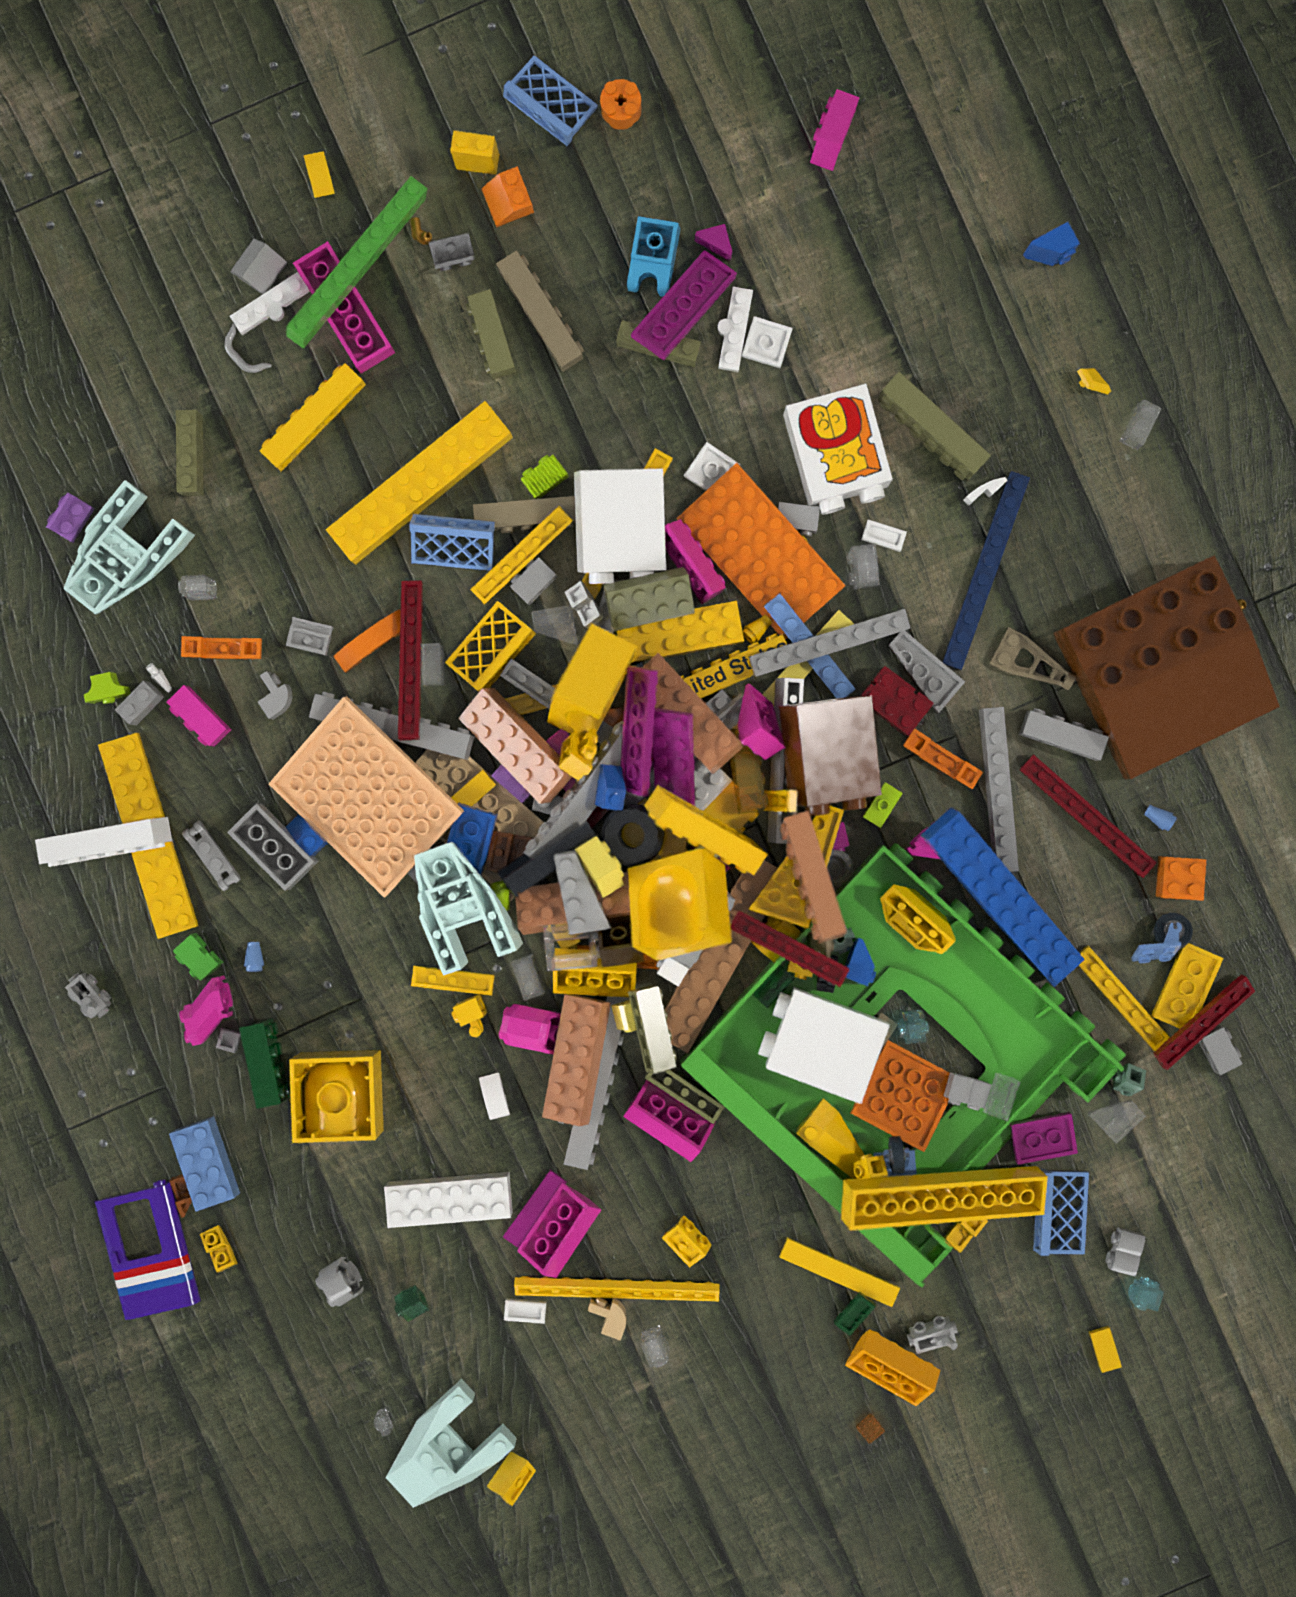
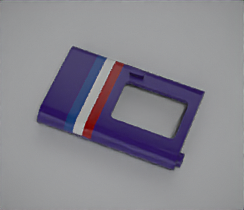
[94,1179,201,1320]

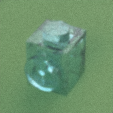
[897,1010,929,1044]
[1128,1277,1164,1312]

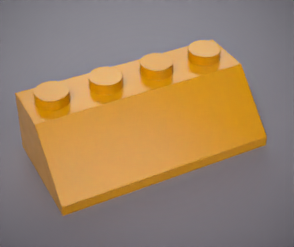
[845,1329,941,1406]

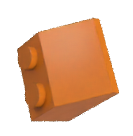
[482,166,534,227]

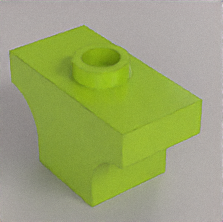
[83,672,131,704]
[863,782,903,828]

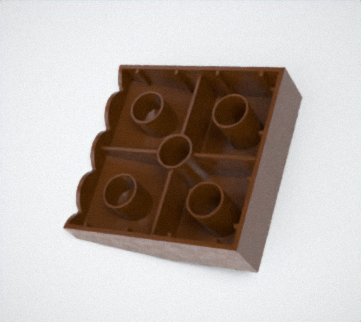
[1053,555,1280,780]

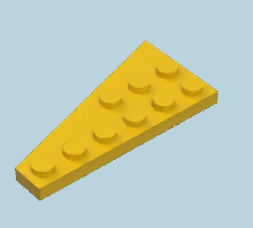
[748,806,844,929]

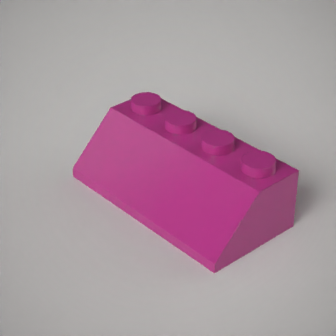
[665,519,726,605]
[623,1079,716,1162]
[517,1183,601,1278]

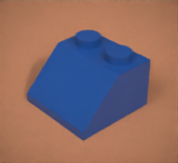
[1023,222,1080,266]
[844,937,876,986]

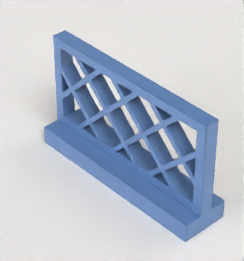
[503,56,598,146]
[409,514,495,571]
[1033,1169,1089,1256]

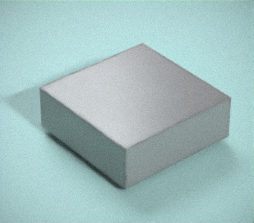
[216,1027,241,1053]

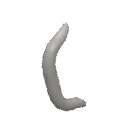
[224,324,272,373]

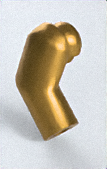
[410,217,432,245]

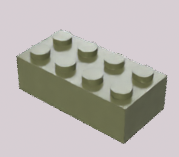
[603,567,695,631]

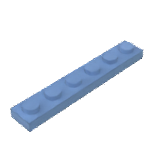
[764,593,856,698]

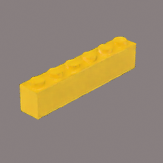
[260,363,366,472]

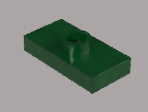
[834,1292,876,1336]

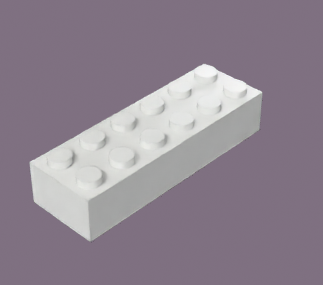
[35,817,172,867]
[384,1172,513,1228]

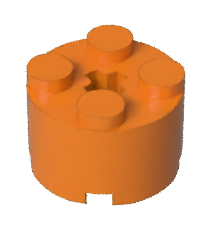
[600,79,642,130]

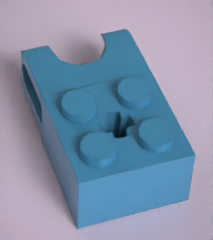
[627,216,680,297]

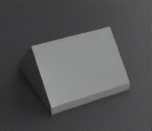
[230,239,287,295]

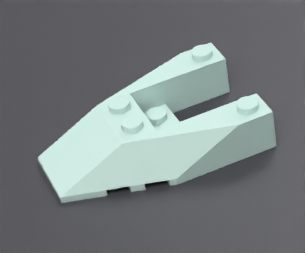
[63,480,195,615]
[414,842,523,975]
[386,1378,517,1508]

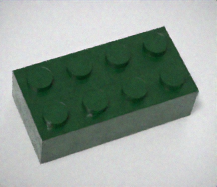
[239,1018,291,1109]

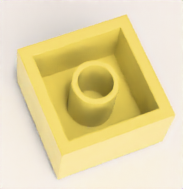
[575,836,624,898]

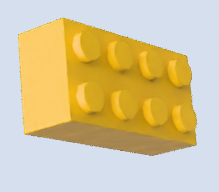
[553,948,637,997]

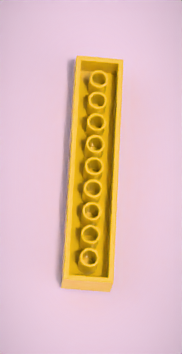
[325,401,513,565]
[841,1166,1048,1230]

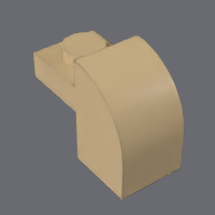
[588,1297,627,1341]

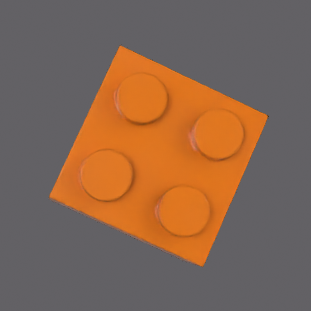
[1156,856,1206,901]

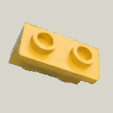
[662,1216,711,1268]

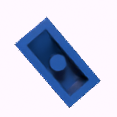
[595,764,626,811]
[286,814,328,856]

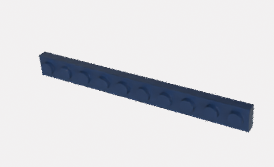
[942,471,1030,671]

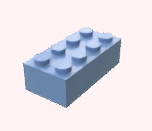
[169,1116,240,1212]

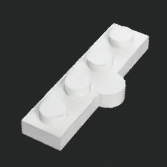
[230,272,310,335]
[718,287,753,372]

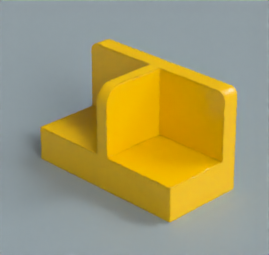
[487,1452,536,1506]

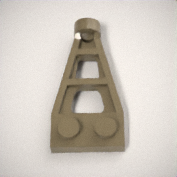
[989,627,1076,690]

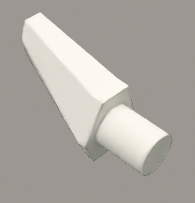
[146,663,172,693]

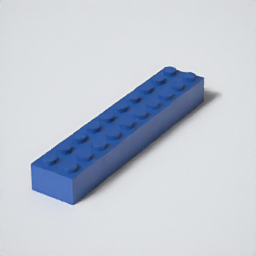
[920,807,1085,987]

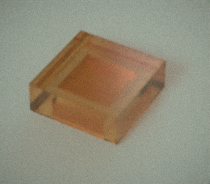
[856,1413,885,1444]

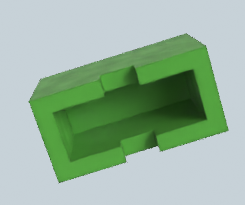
[173,933,224,981]

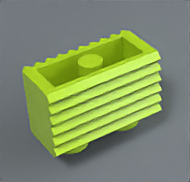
[521,455,569,499]

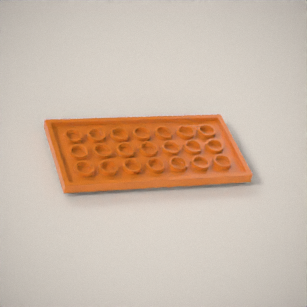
[676,463,846,640]

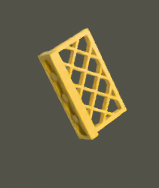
[445,601,536,692]

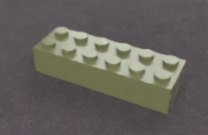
[877,372,991,481]

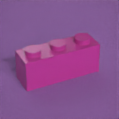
[167,685,231,747]

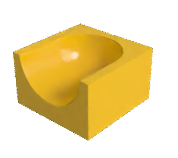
[547,624,637,737]
[628,848,732,961]
[290,1050,384,1143]

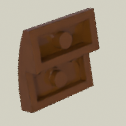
[485,831,534,873]

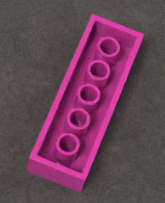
[293,242,395,374]

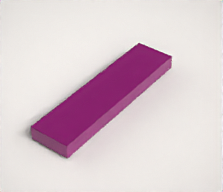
[503,1169,567,1248]

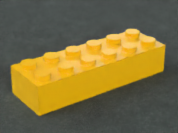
[617,601,744,664]
[644,785,768,875]

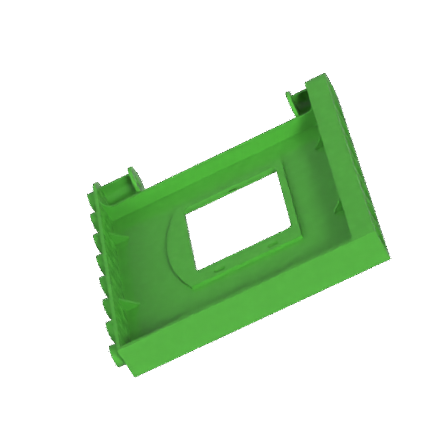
[680,843,1126,1287]

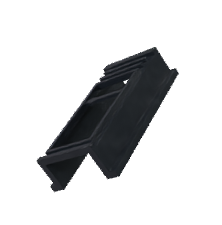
[497,821,596,897]

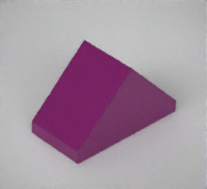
[695,224,732,262]

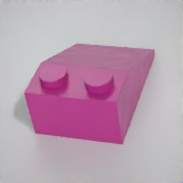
[737,683,785,760]

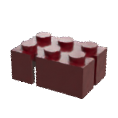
[860,666,934,737]

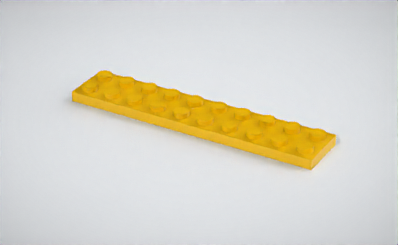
[98,733,198,939]

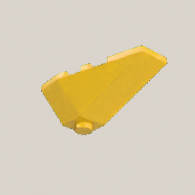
[796,1098,865,1179]

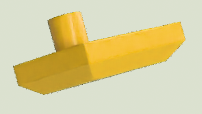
[1077,368,1111,394]

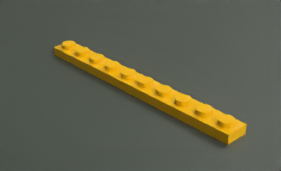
[514,1276,719,1301]

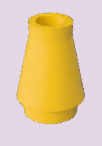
[743,615,772,644]

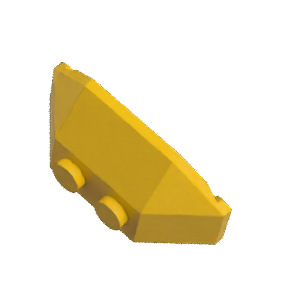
[880,884,956,954]

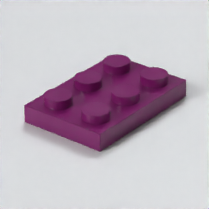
[1009,1112,1078,1165]

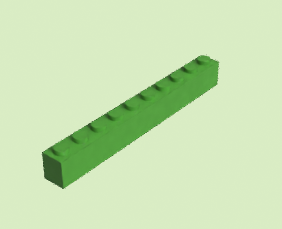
[286,176,428,349]

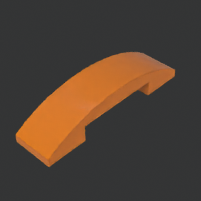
[333,609,401,673]
[181,636,262,659]
[903,729,983,789]

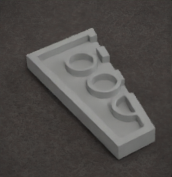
[889,631,965,713]
[554,850,611,935]

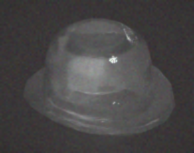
[827,850,854,886]

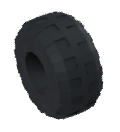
[601,804,664,866]

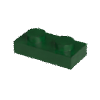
[752,965,795,1008]

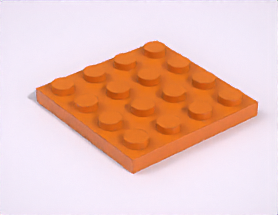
[850,1040,950,1152]

